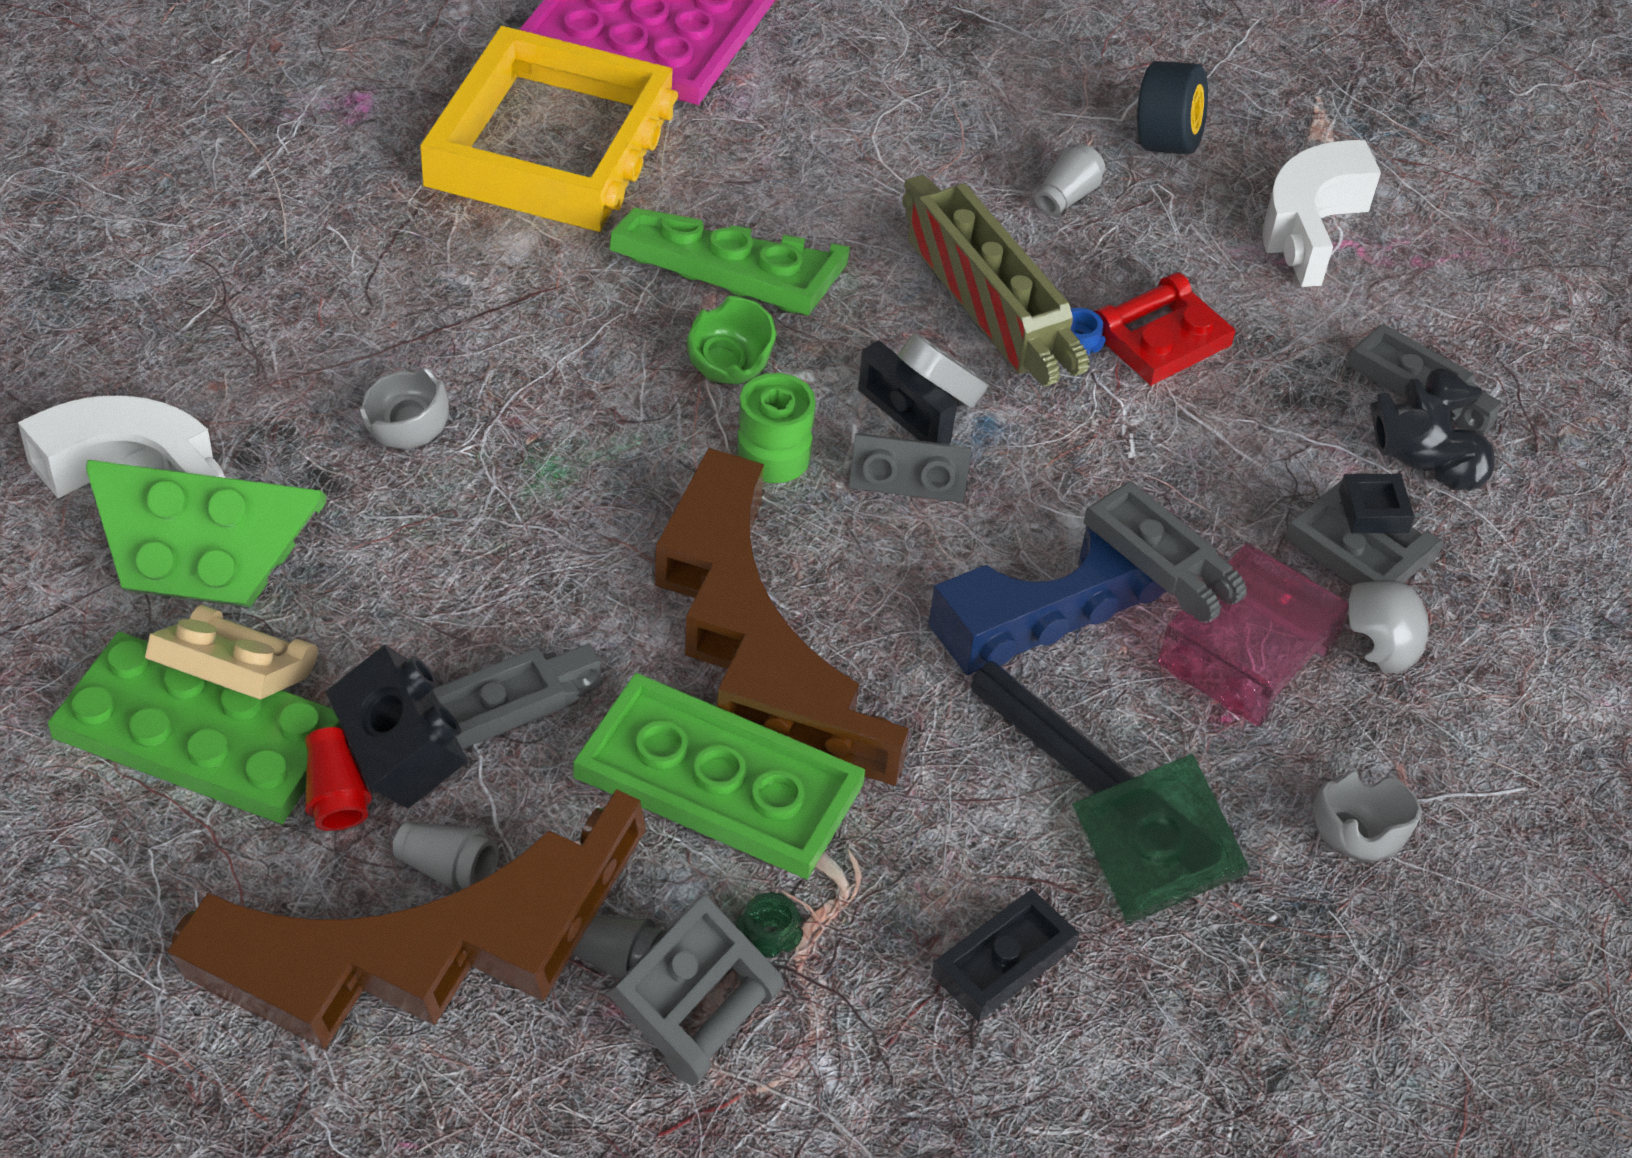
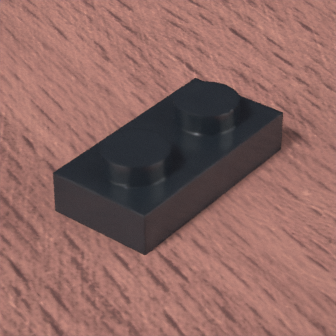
[858,340,957,444]
[931,889,1079,1022]

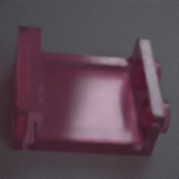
[1158,543,1349,726]

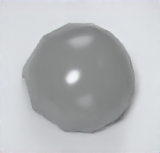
[359,367,449,450]
[1348,580,1429,674]
[1312,770,1423,862]

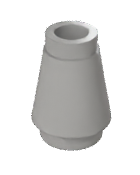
[1034,144,1105,216]
[393,821,499,892]

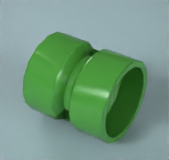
[736,373,816,483]

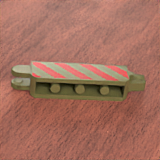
[902,174,1090,387]

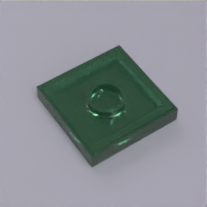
[1072,753,1249,925]

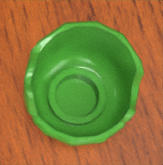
[686,296,777,385]

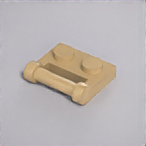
[145,605,318,700]

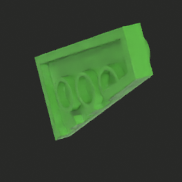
[610,208,850,316]

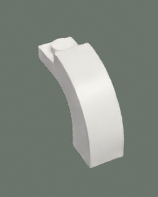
[1262,139,1381,287]
[18,395,225,498]

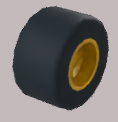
[1137,61,1208,154]

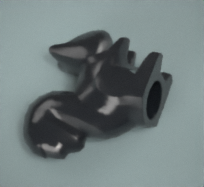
[1370,368,1495,491]

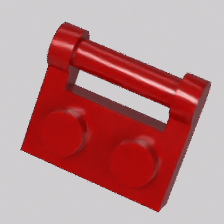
[1093,272,1236,386]

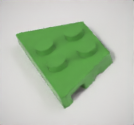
[86,460,327,608]

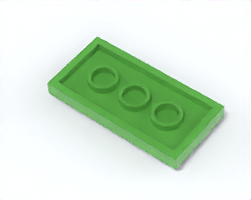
[48,631,343,825]
[573,672,865,880]

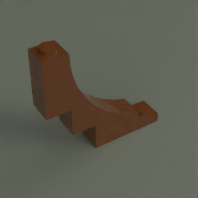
[655,448,909,786]
[167,789,646,1050]

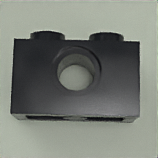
[325,644,468,809]

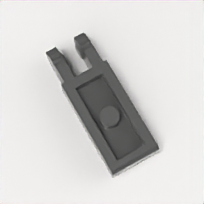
[1083,481,1248,624]

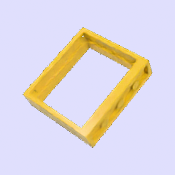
[420,26,678,232]

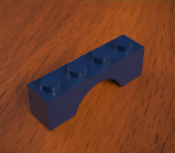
[928,525,1167,675]

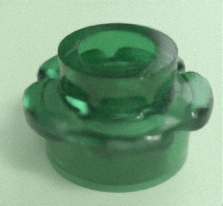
[736,892,803,958]

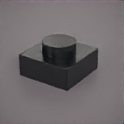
[1339,474,1415,534]

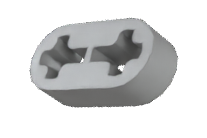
[898,332,990,408]

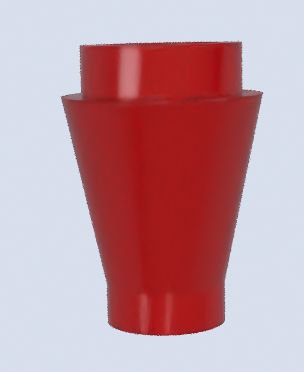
[305,727,372,831]

